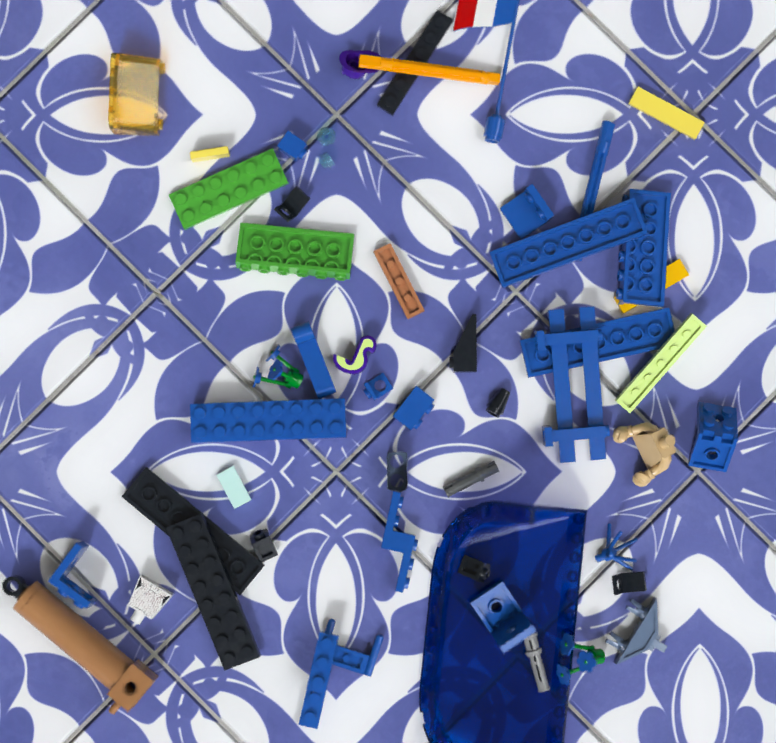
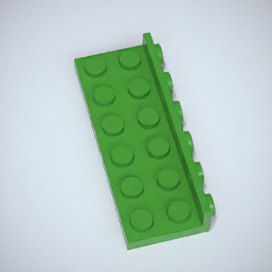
[235,223,354,281]

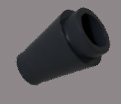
[486,388,510,418]

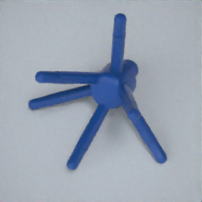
[595,523,638,571]

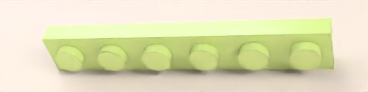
[615,313,707,413]

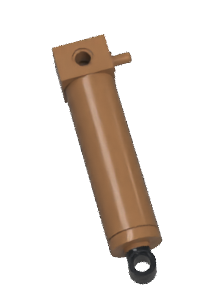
[2,575,159,715]

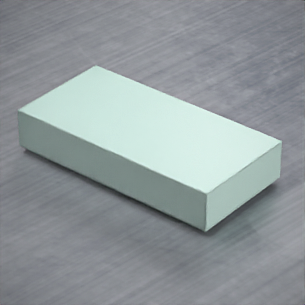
[216,466,252,509]

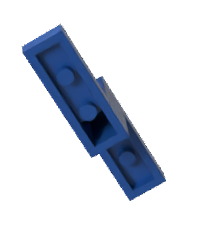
[381,491,418,593]
[299,631,339,729]

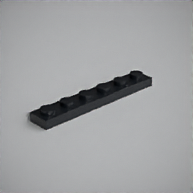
[377,10,453,116]

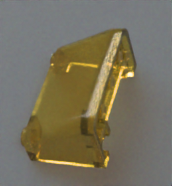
[108,53,165,136]

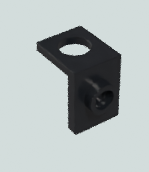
[274,186,311,222]
[612,571,647,595]

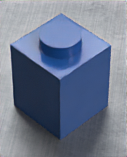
[277,131,308,162]

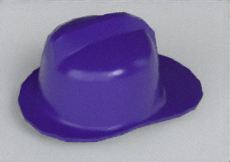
[339,50,381,79]

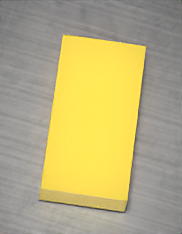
[190,146,230,162]

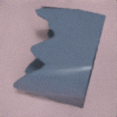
[386,451,408,492]

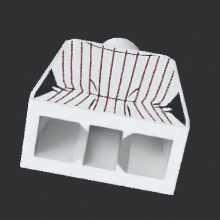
[128,575,174,625]

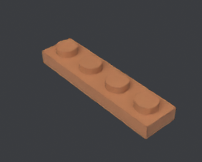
[373,243,425,320]

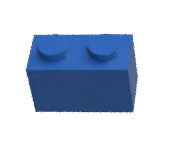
[393,386,435,431]

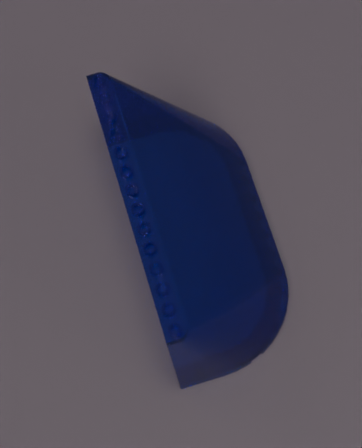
[419,501,587,743]

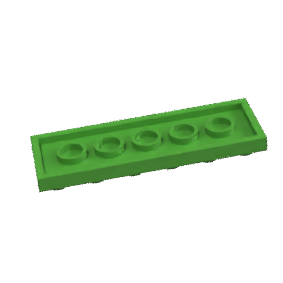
[169,148,289,230]

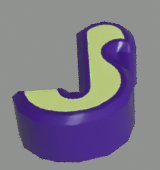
[333,335,376,375]

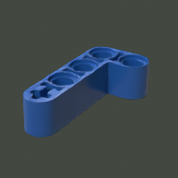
[291,321,336,399]

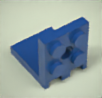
[688,402,738,472]
[48,541,97,609]
[469,579,536,653]

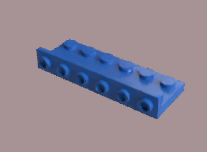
[616,189,671,307]

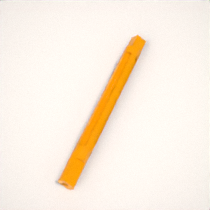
[358,54,500,85]

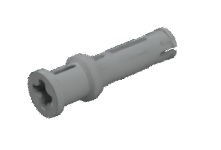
[524,631,550,692]

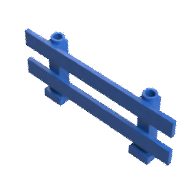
[534,306,610,463]

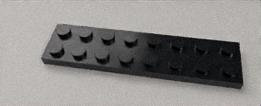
[122,467,265,595]
[166,513,261,671]

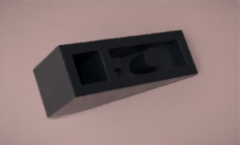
[449,314,477,373]

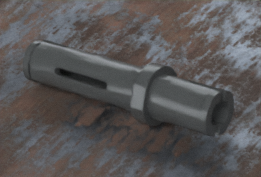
[443,461,500,498]

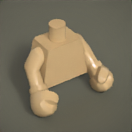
[612,422,676,487]

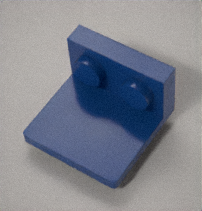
[500,184,554,239]

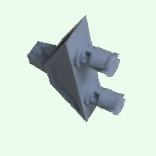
[605,597,668,664]

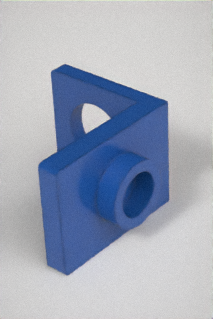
[363,373,393,401]

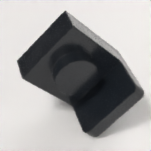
[250,529,278,563]
[457,554,491,583]

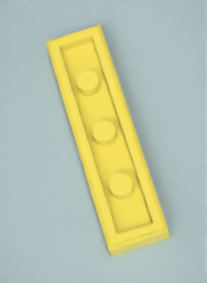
[628,87,705,140]

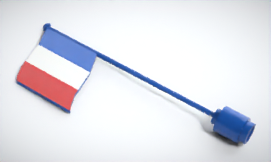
[453,0,520,144]

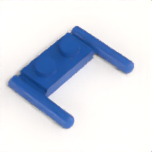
[325,619,383,677]

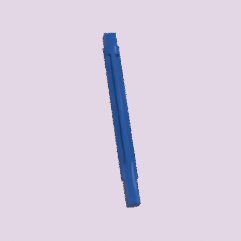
[578,121,615,261]

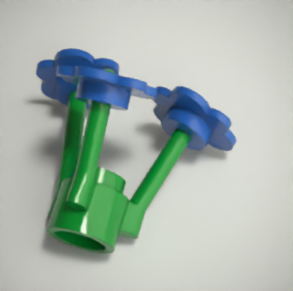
[252,344,304,389]
[556,633,605,685]

